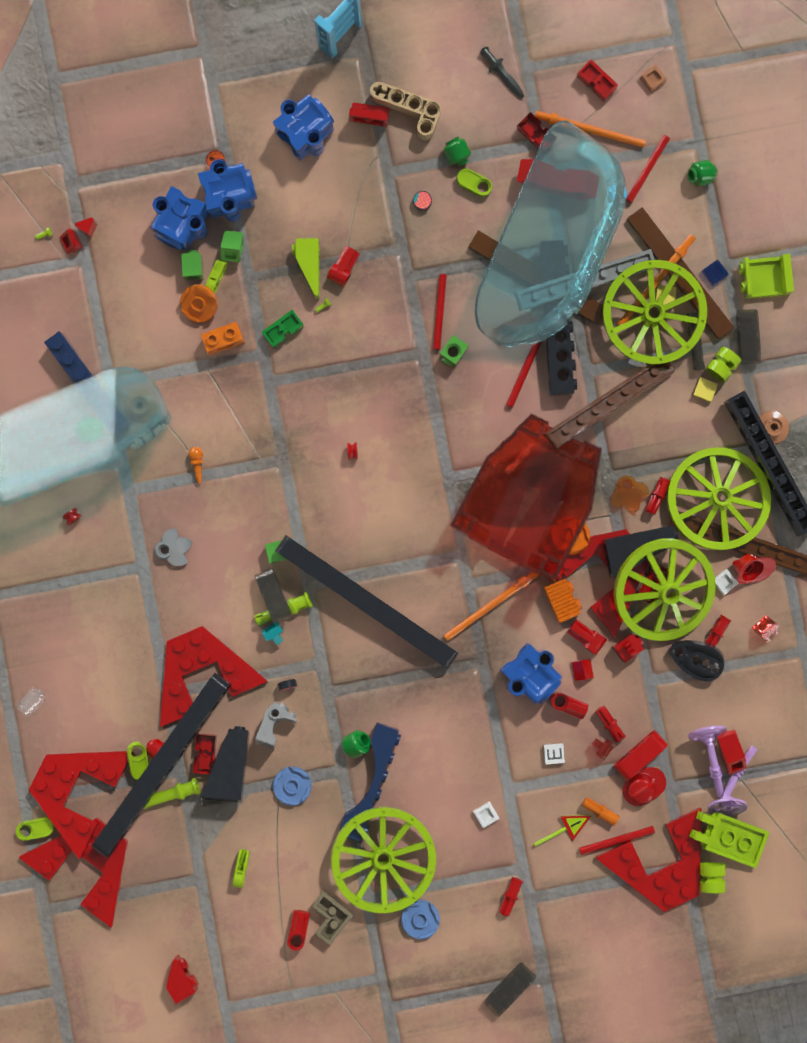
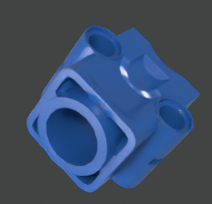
[273,94,334,161]
[198,159,257,222]
[150,186,210,251]
[500,643,562,704]

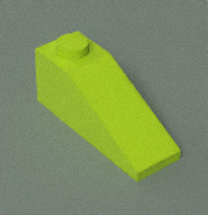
[292,238,320,299]

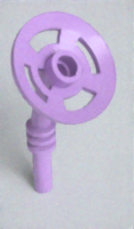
[688,726,727,797]
[708,745,758,816]

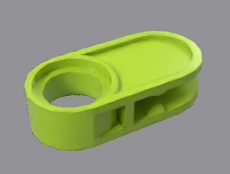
[457,168,492,198]
[205,259,228,293]
[127,741,149,780]
[16,817,55,840]
[232,849,250,888]

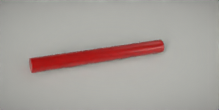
[626,135,670,203]
[433,274,447,350]
[506,335,543,408]
[579,826,655,855]

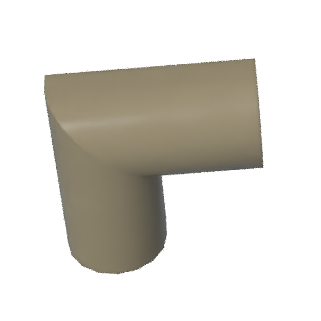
[311,890,354,946]

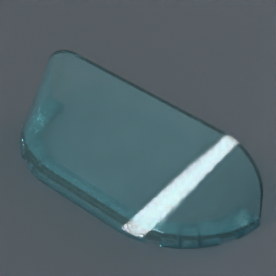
[475,120,626,347]
[0,367,171,506]

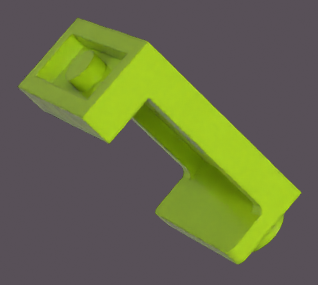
[739,254,794,299]

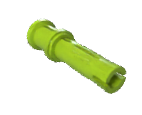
[254,592,313,626]
[144,778,201,809]

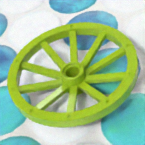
[603,260,707,364]
[667,447,771,551]
[614,538,716,641]
[331,807,436,913]

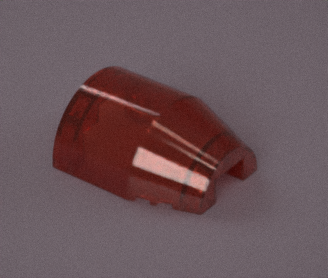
[450,413,602,581]

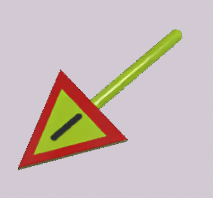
[533,815,592,846]

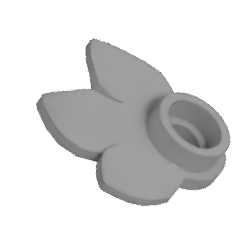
[155,528,192,566]

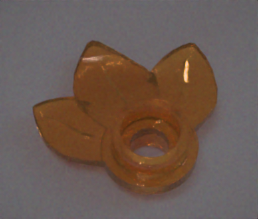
[612,475,650,512]

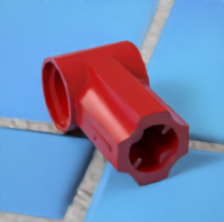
[327,246,360,287]
[566,619,607,655]
[549,691,589,720]
[287,909,310,951]

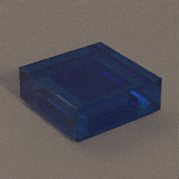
[701,259,729,286]

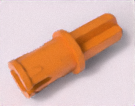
[582,797,620,826]

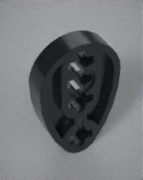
[670,640,725,682]

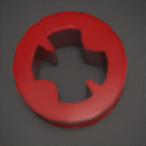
[347,442,358,460]
[62,508,82,525]

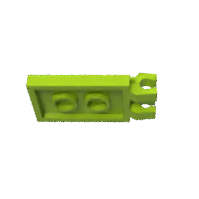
[689,811,770,868]

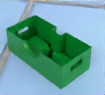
[262,310,304,349]

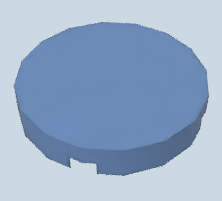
[273,766,312,806]
[401,899,440,939]

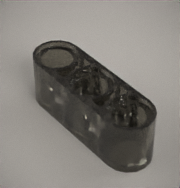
[736,309,761,365]
[254,568,292,624]
[483,962,536,1017]

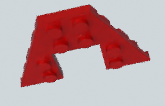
[542,529,649,637]
[160,626,268,727]
[29,751,134,859]
[595,807,702,912]
[19,818,128,928]

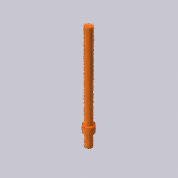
[535,110,646,148]
[617,234,696,325]
[444,568,541,641]

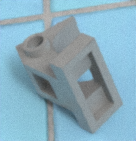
[255,702,297,749]

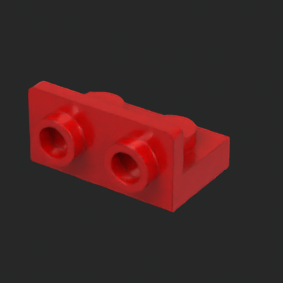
[349,103,390,127]

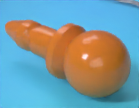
[188,447,204,484]

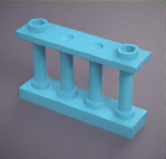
[314,0,362,59]

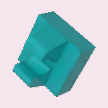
[261,620,283,645]

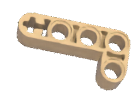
[370,82,441,141]

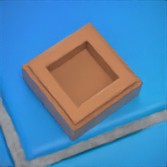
[640,64,667,92]

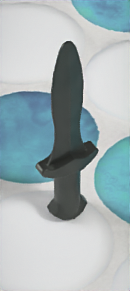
[480,46,524,98]

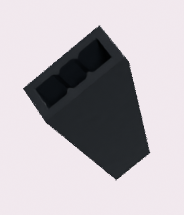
[602,525,678,578]
[202,726,250,803]

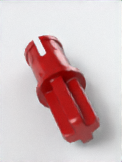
[645,477,670,515]
[705,615,731,646]
[596,706,626,743]
[499,877,524,916]

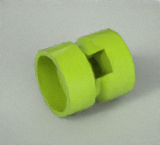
[705,346,742,383]
[700,862,726,894]

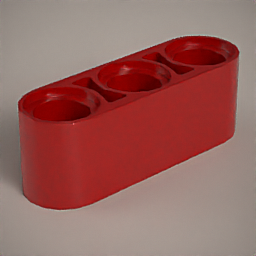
[613,730,668,781]

